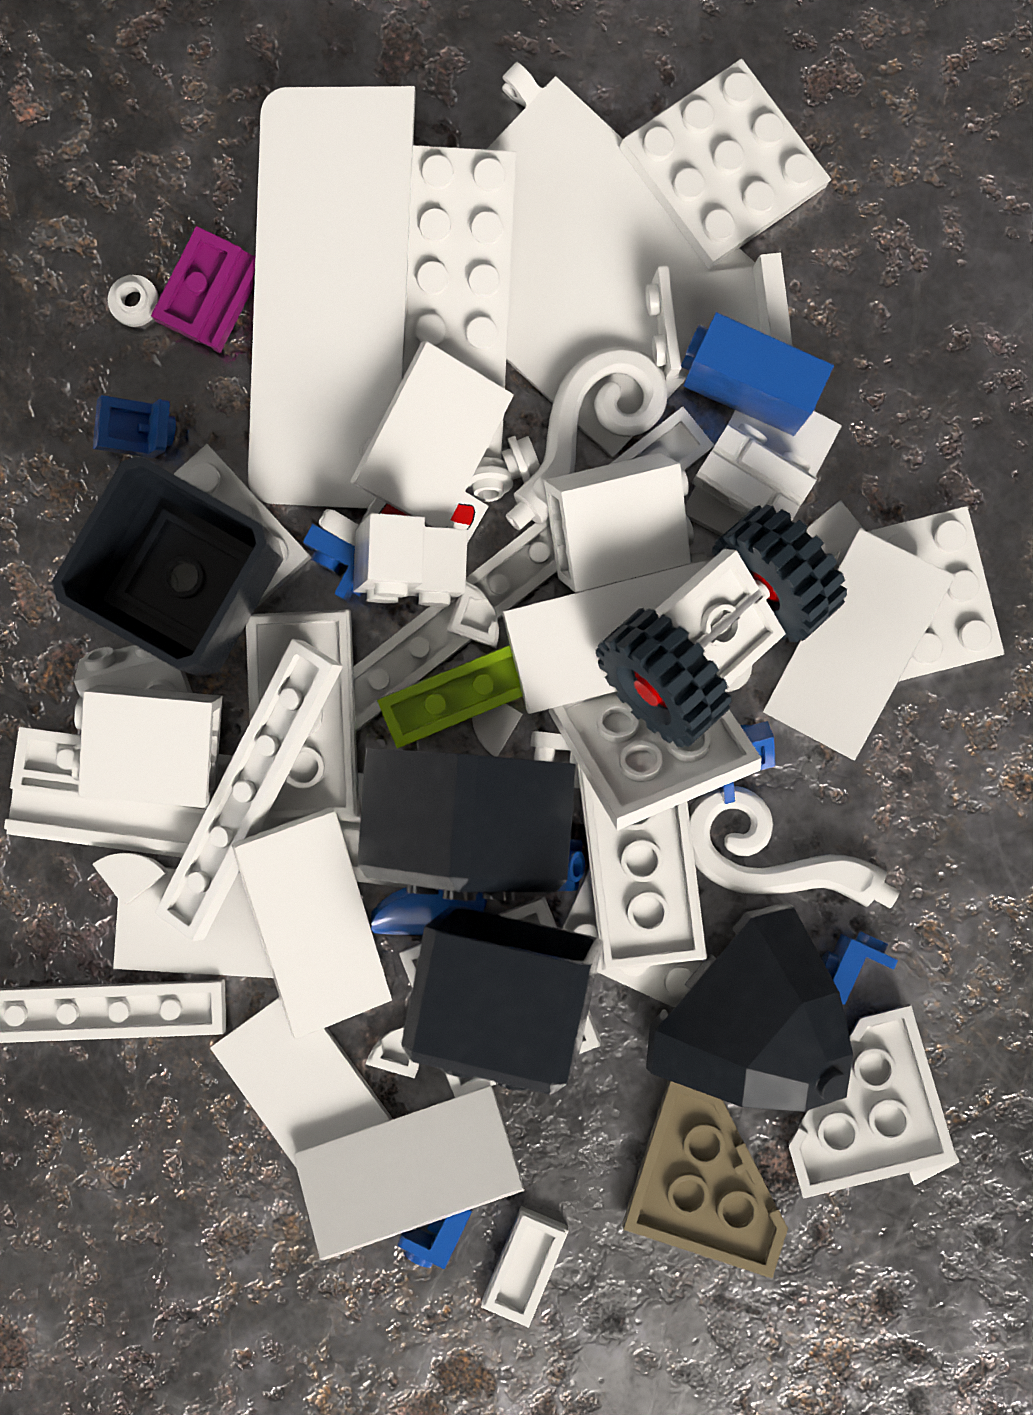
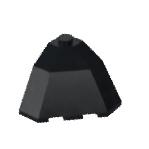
[646,902,853,1112]

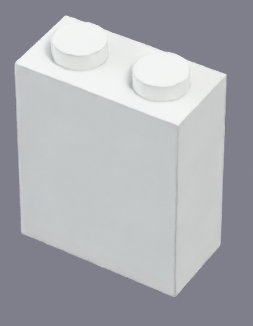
[544,452,694,593]
[72,685,222,808]

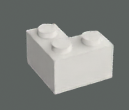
[353,513,468,606]

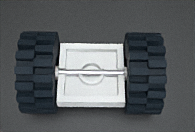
[596,505,847,748]

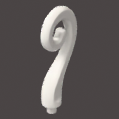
[506,346,668,530]
[688,786,900,908]

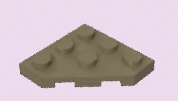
[622,1080,788,1278]

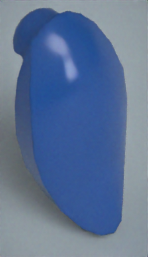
[371,887,487,935]

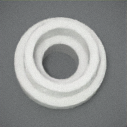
[108,275,159,327]
[502,436,540,483]
[465,457,513,502]

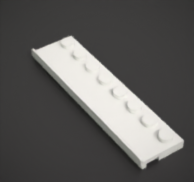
[4,727,407,888]

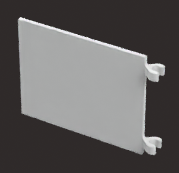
[486,62,755,459]

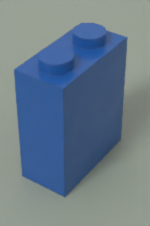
[681,312,834,436]

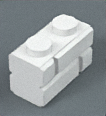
[692,423,817,520]

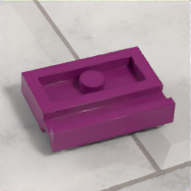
[151,226,256,353]

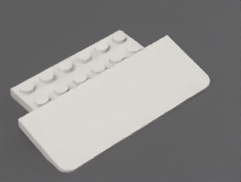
[248,86,517,509]

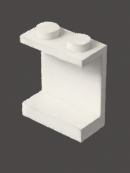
[645,252,793,381]

